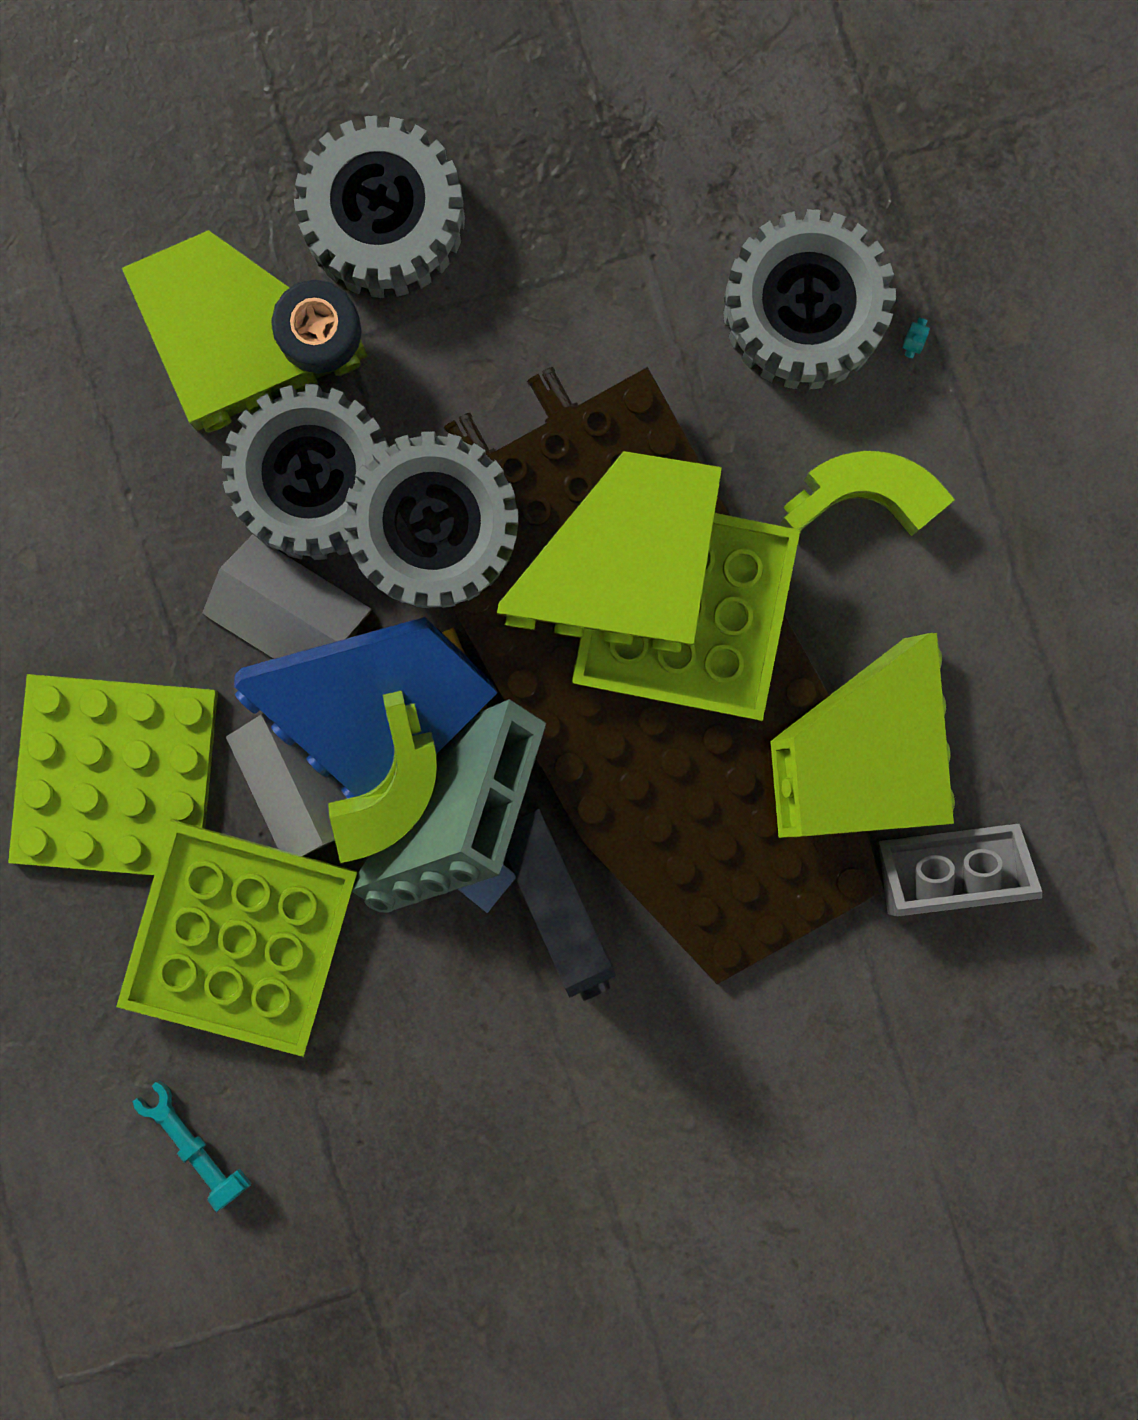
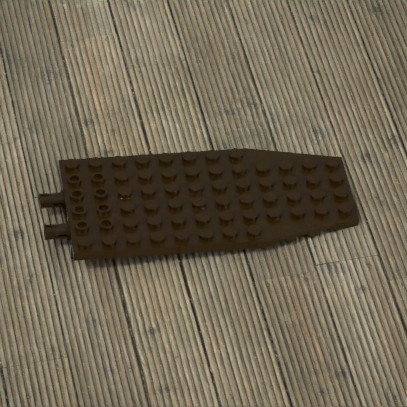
[399,367,883,984]

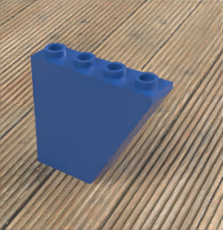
[234,617,498,799]

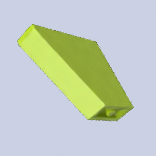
[122,230,368,432]
[497,451,722,653]
[771,633,955,838]

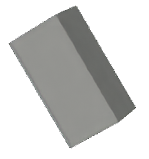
[202,534,372,659]
[226,713,347,856]
[879,824,1042,916]

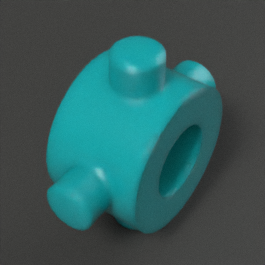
[902,317,930,358]

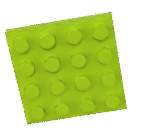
[572,513,800,721]
[8,674,218,875]
[116,819,357,1057]

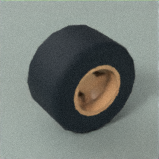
[271,279,362,374]

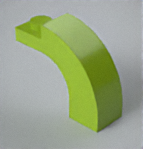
[780,451,955,537]
[328,691,437,863]

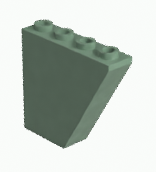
[352,699,546,913]

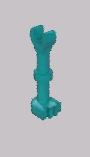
[132,1081,252,1213]

